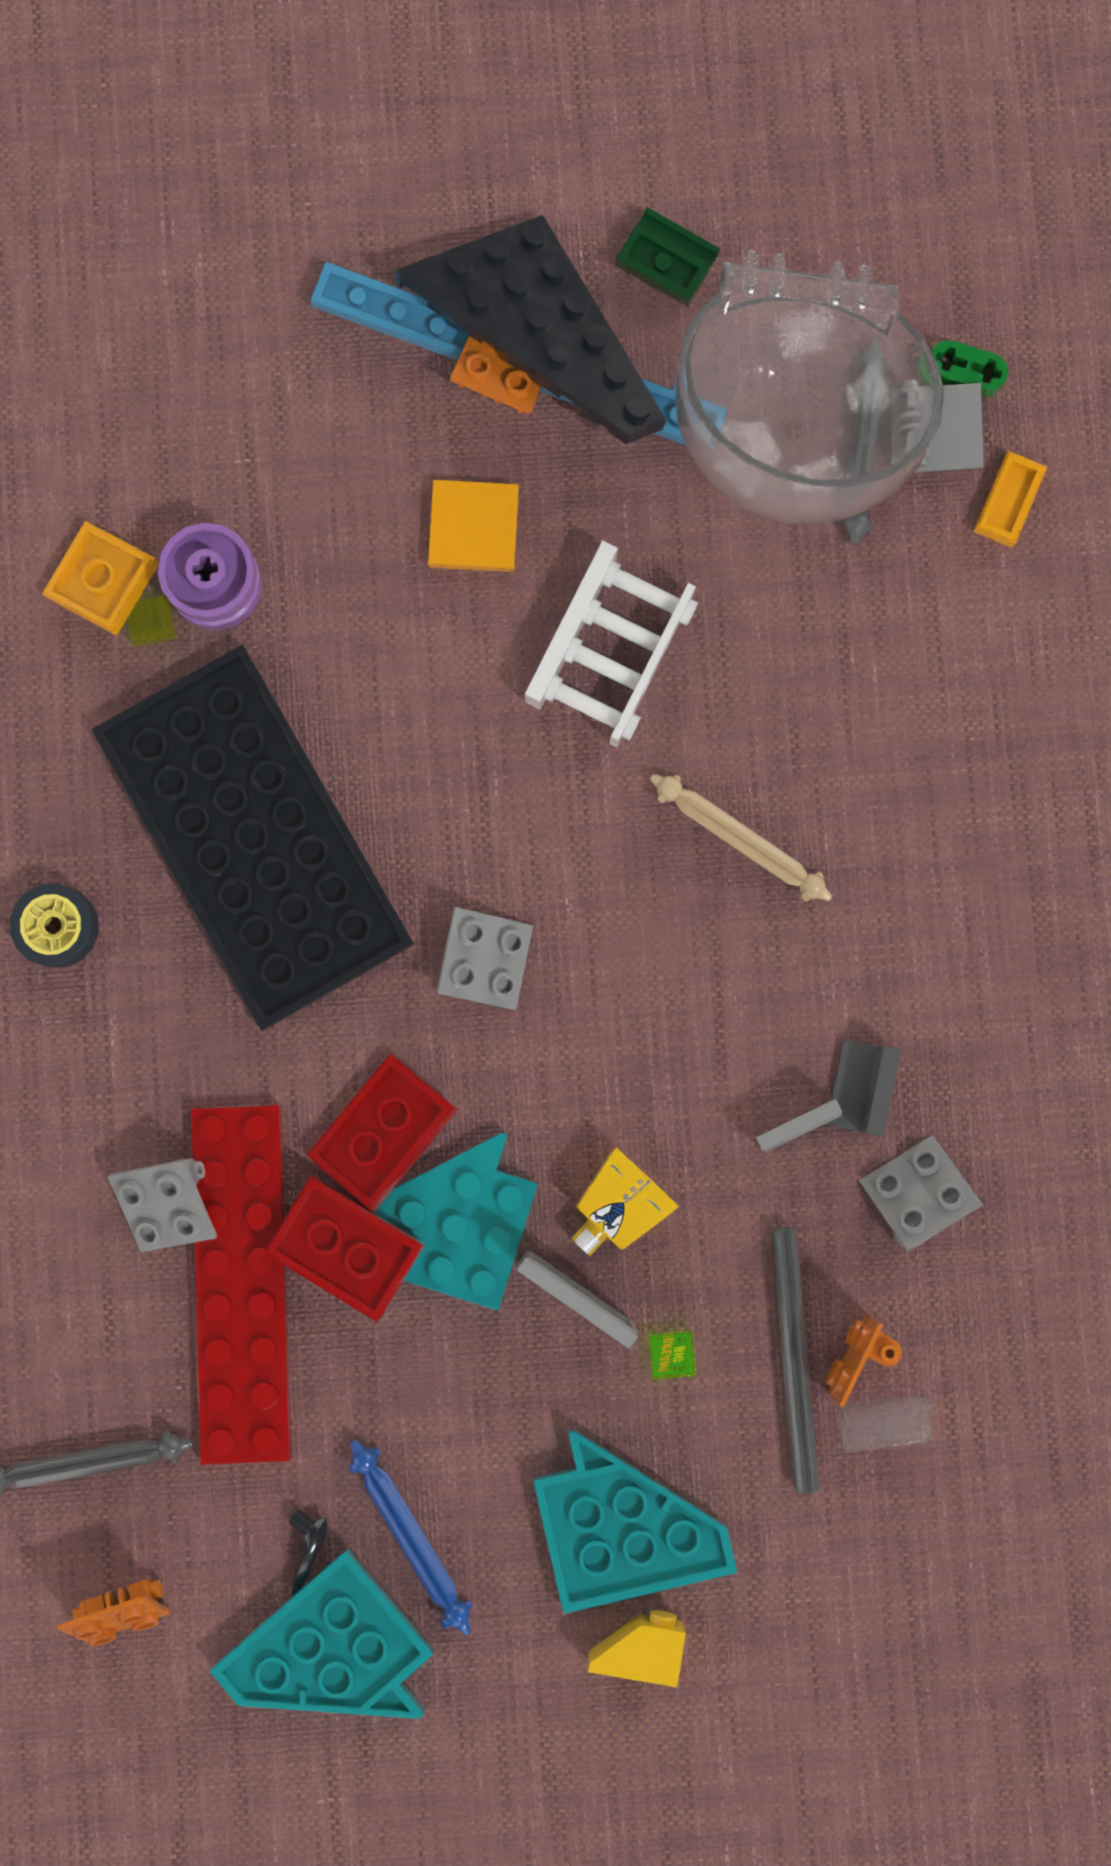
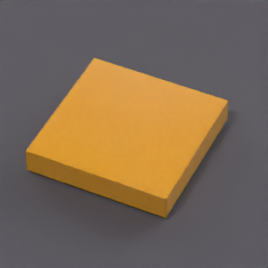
[428,480,519,572]
[42,521,159,636]

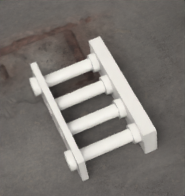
[525,540,698,748]

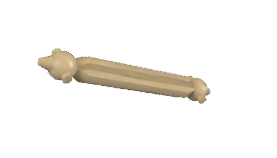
[650,774,832,901]

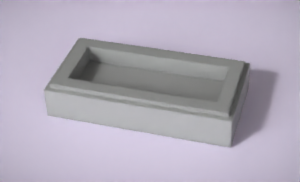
[756,1099,843,1152]

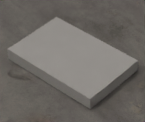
[517,1250,638,1349]

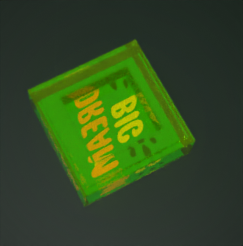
[128,595,177,648]
[648,1330,696,1380]

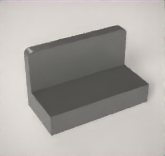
[827,1040,901,1137]

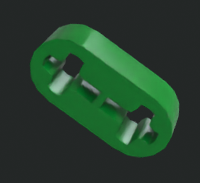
[926,340,1009,397]

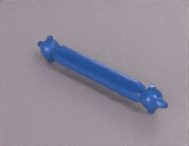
[348,1439,473,1636]

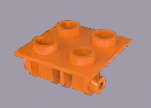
[450,336,541,414]
[825,1313,902,1407]
[57,1578,172,1646]

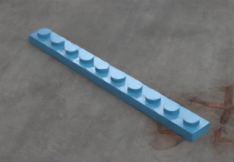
[310,262,726,454]

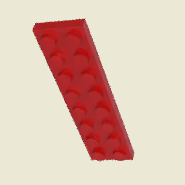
[191,1105,291,1465]

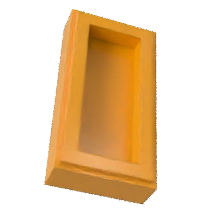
[973,451,1047,548]

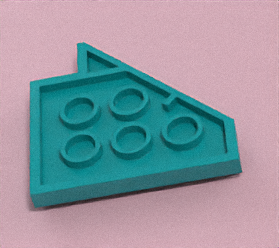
[362,1133,538,1311]
[533,1429,738,1614]
[209,1547,434,1719]

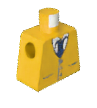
[571,1147,678,1256]

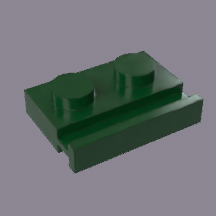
[615,207,720,307]

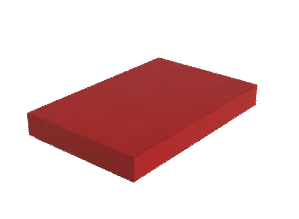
[306,1054,458,1212]
[263,1175,425,1323]

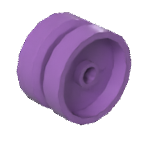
[158,522,262,631]

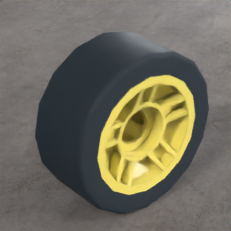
[10,884,99,968]

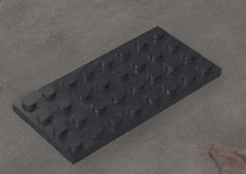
[91,644,415,1031]

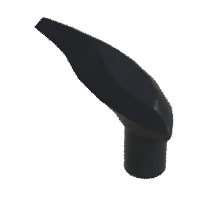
[289,1509,327,1596]

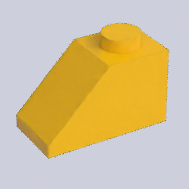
[587,1610,686,1687]

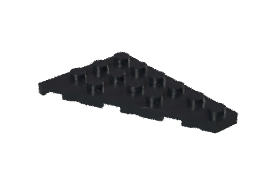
[395,215,666,444]

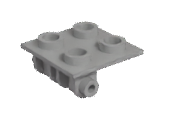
[894,379,983,474]
[436,907,533,1010]
[859,1135,983,1252]
[107,1158,217,1252]

